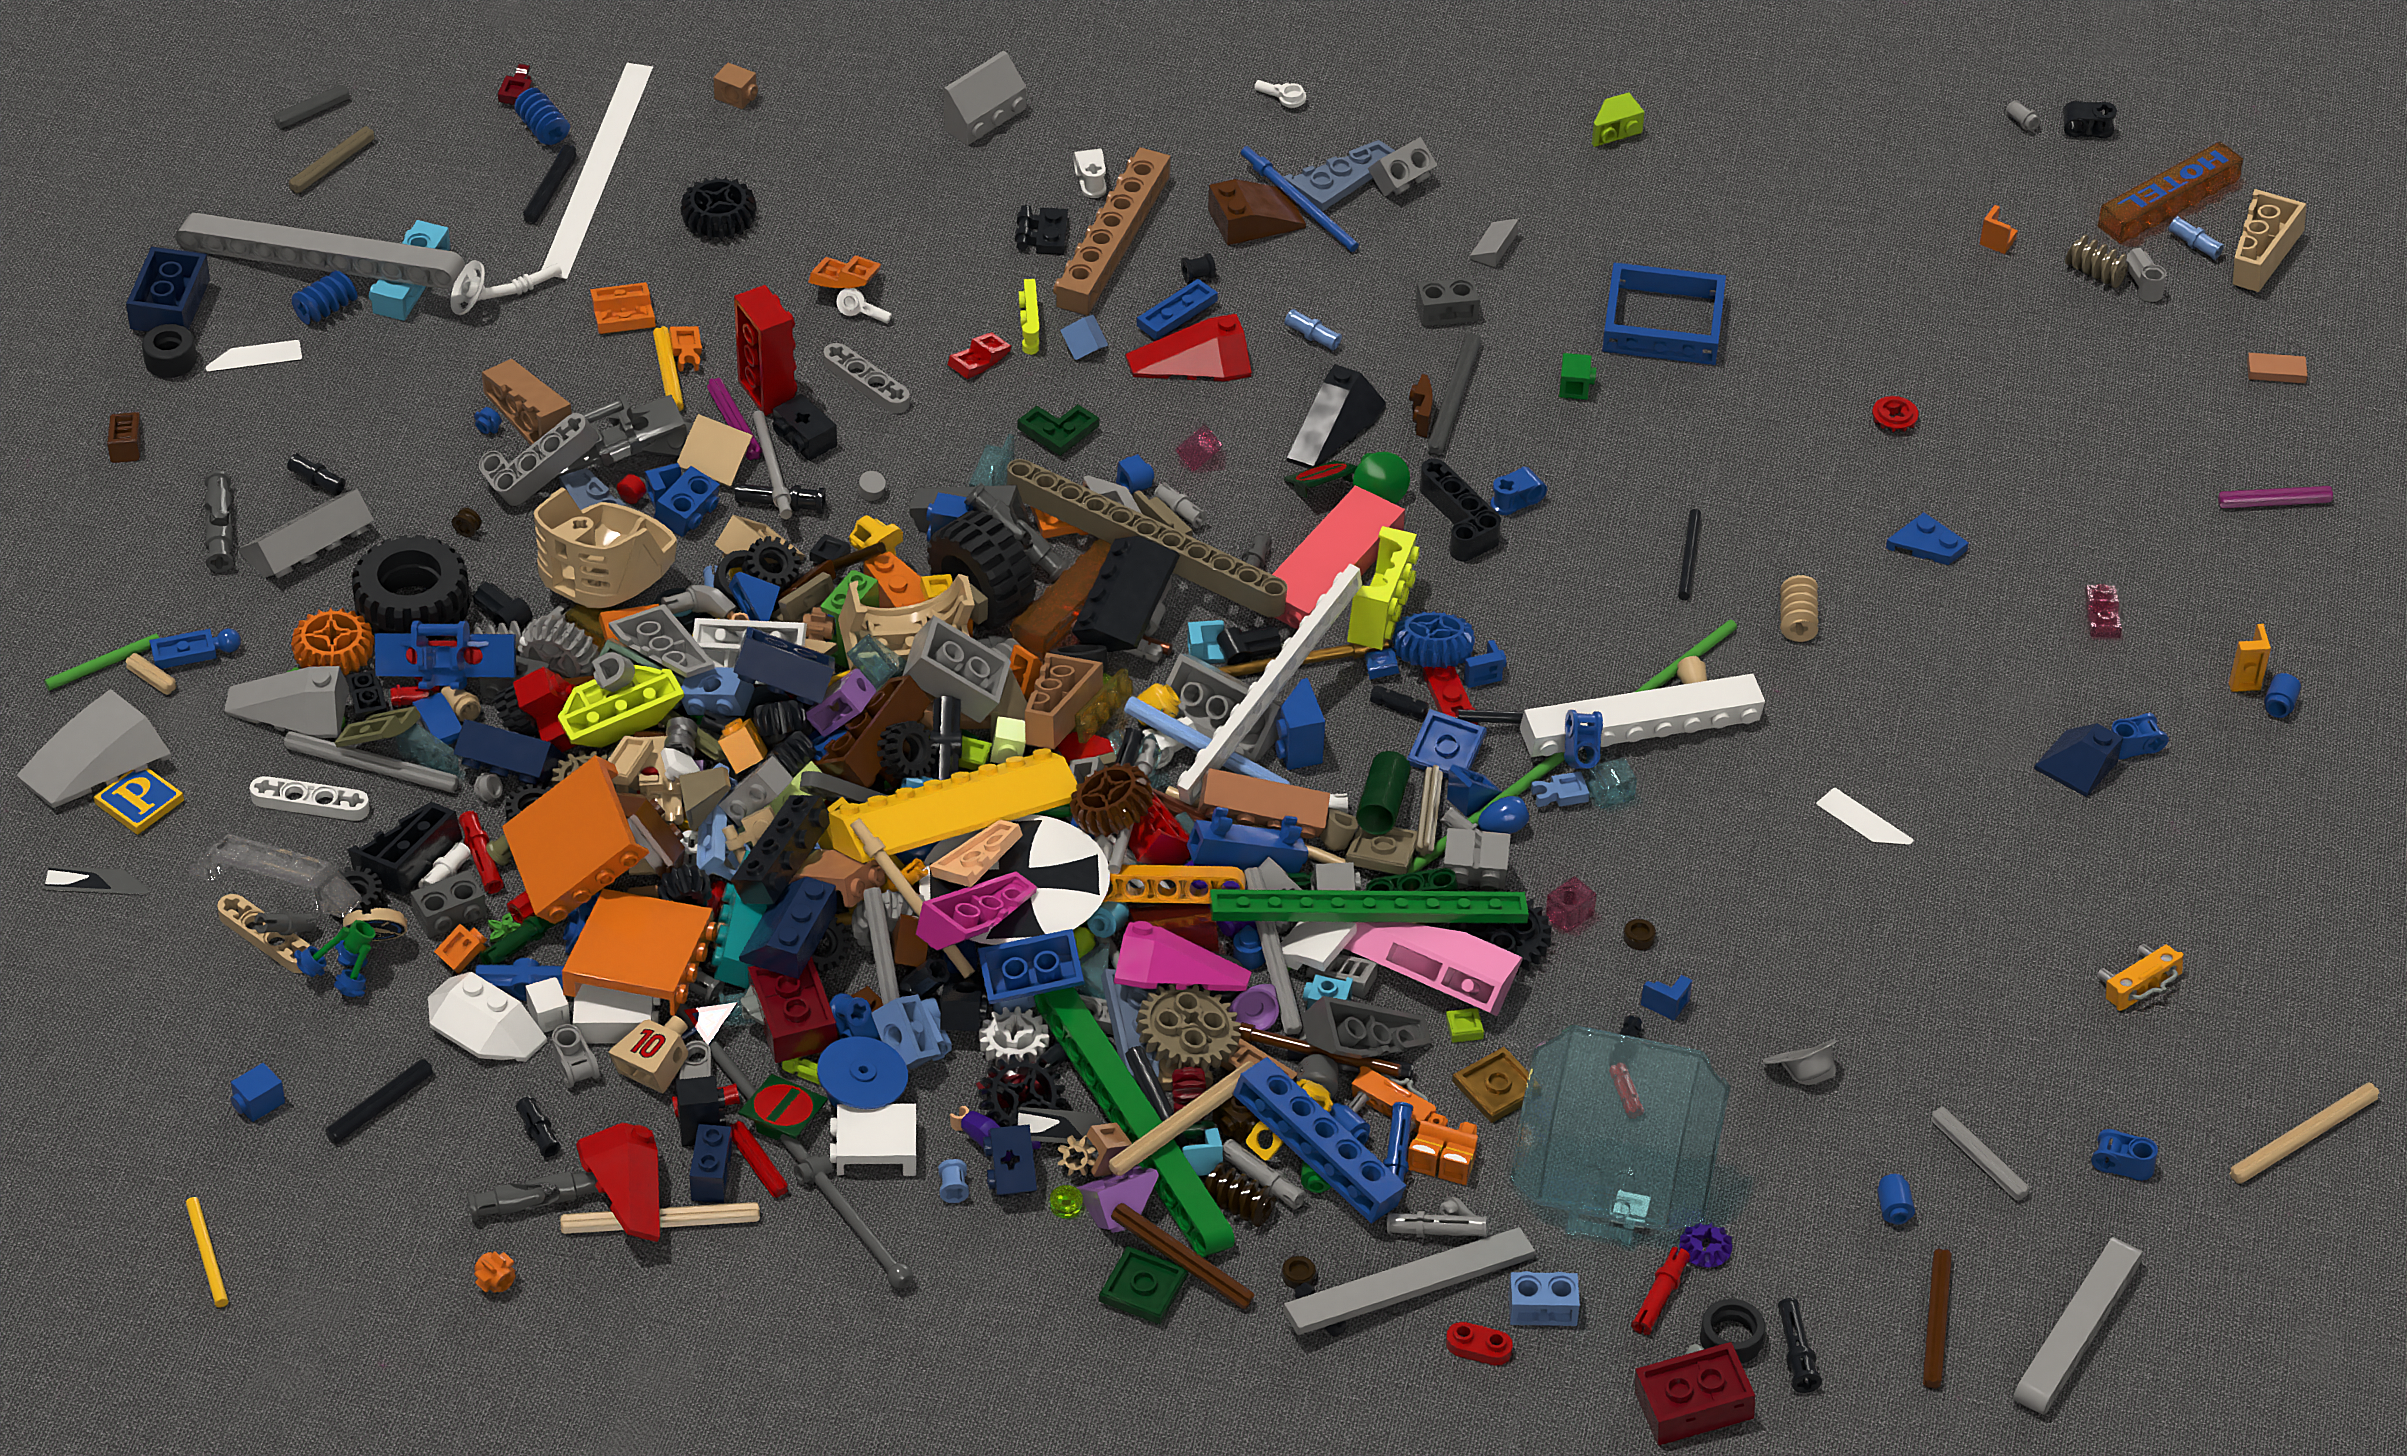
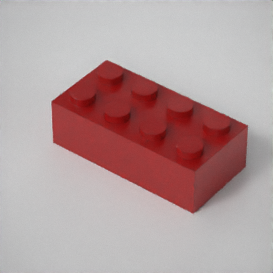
[734,285,797,416]

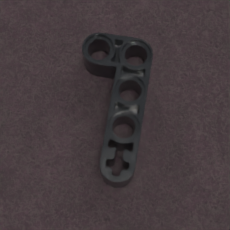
[1420,459,1501,561]

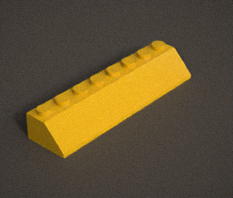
[828,748,1078,863]

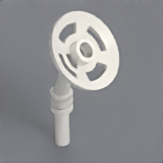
[450,260,562,315]

